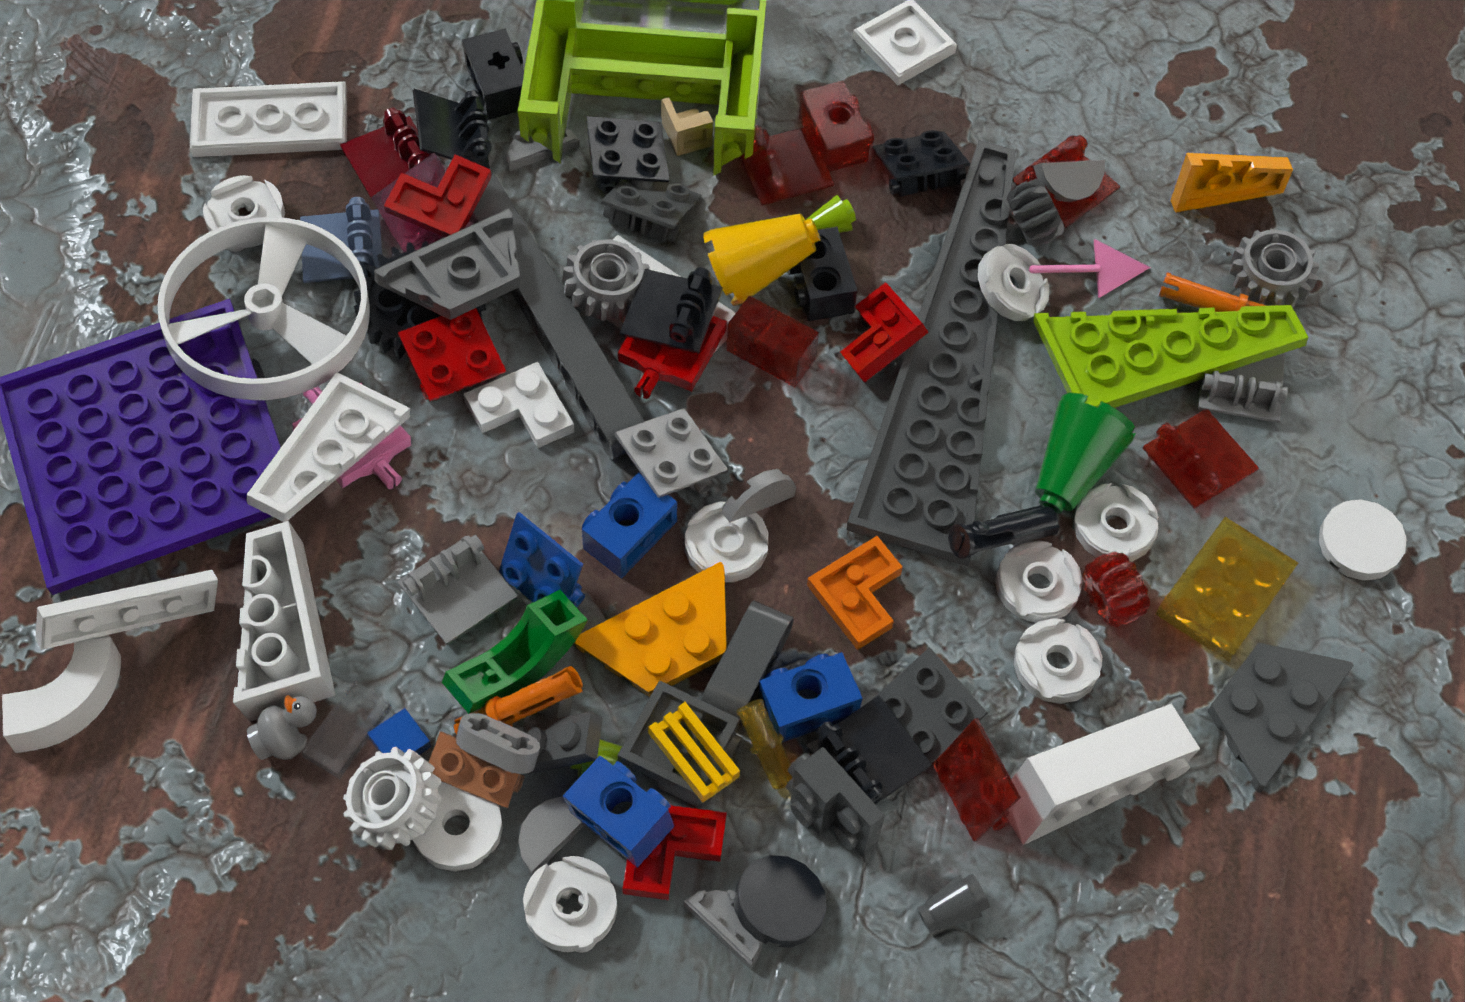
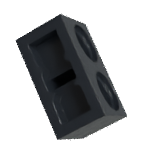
[787,227,857,322]

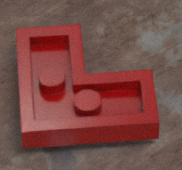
[384,155,492,238]
[840,282,929,383]
[622,805,727,900]

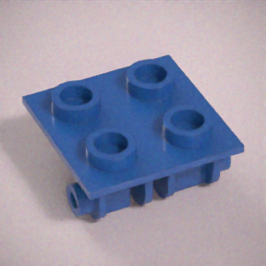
[499,512,585,607]

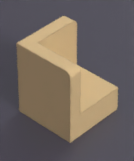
[661,97,713,156]

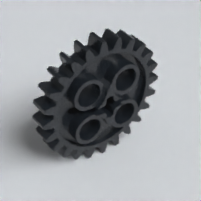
[354,241,486,360]

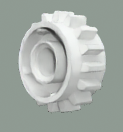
[343,747,442,850]

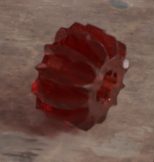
[1082,551,1150,628]

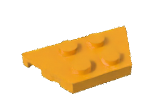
[574,562,727,697]

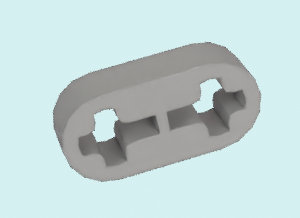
[456,713,540,774]

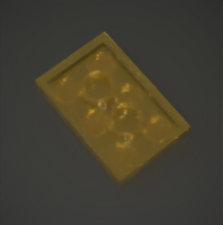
[1156,517,1298,662]

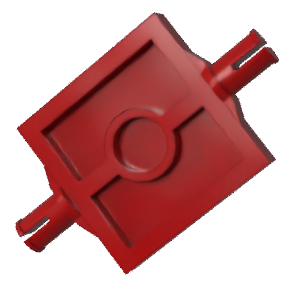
[618,316,727,399]

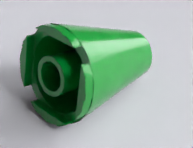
[1035,393,1136,514]

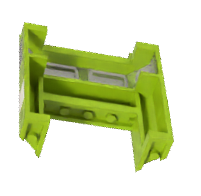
[518,0,768,176]

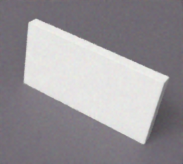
[190,81,347,157]

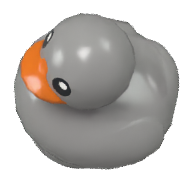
[247,695,317,760]

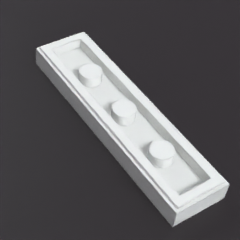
[36,570,218,650]

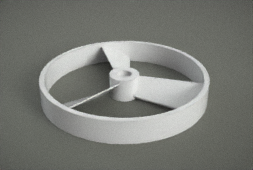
[158,217,370,400]

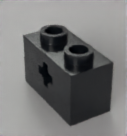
[462,28,524,120]

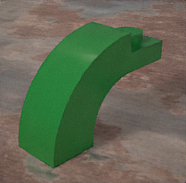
[441,590,588,714]

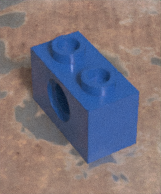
[582,472,677,579]
[758,652,863,744]
[563,755,675,868]

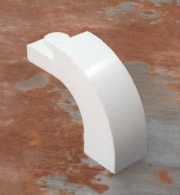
[2,635,121,753]

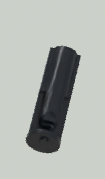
[948,505,1060,559]

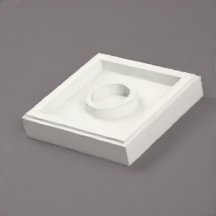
[853,0,957,86]

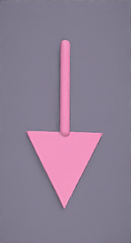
[1029,239,1151,298]

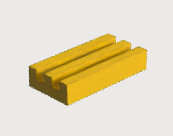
[648,702,740,803]

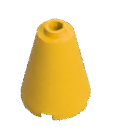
[703,213,820,306]

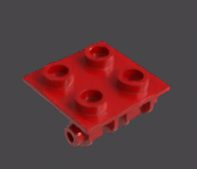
[398,308,506,402]

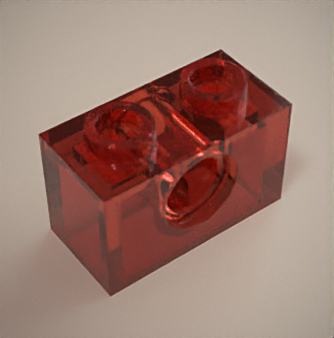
[799,81,874,173]
[727,295,819,387]

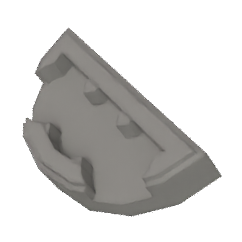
[506,129,580,171]
[1033,160,1105,202]
[721,469,796,523]
[518,796,585,876]
[684,890,763,970]

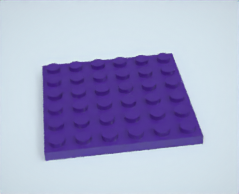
[0,298,281,595]

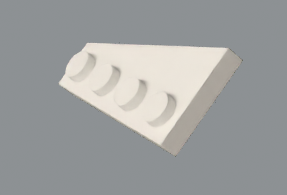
[247,372,410,522]

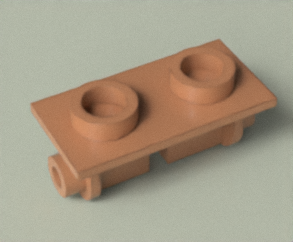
[429,731,525,808]

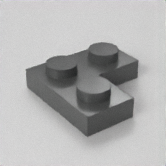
[523,696,603,774]

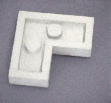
[464,362,575,448]

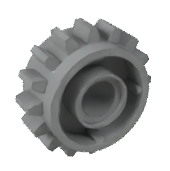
[1229,228,1320,307]
[562,239,650,321]

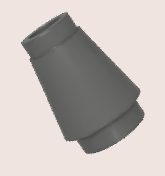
[917,874,990,933]

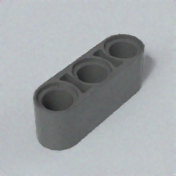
[702,600,794,726]

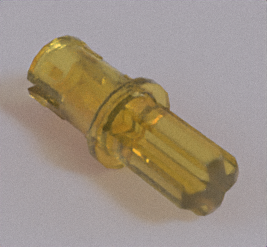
[736,699,793,790]

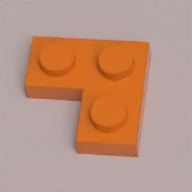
[807,536,903,650]

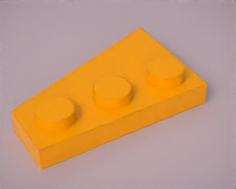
[1170,153,1293,213]

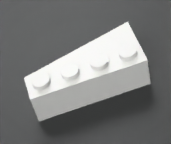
[233,521,335,721]
[996,704,1200,845]

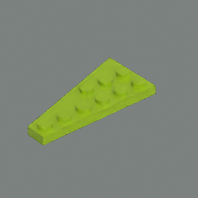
[1033,305,1309,408]

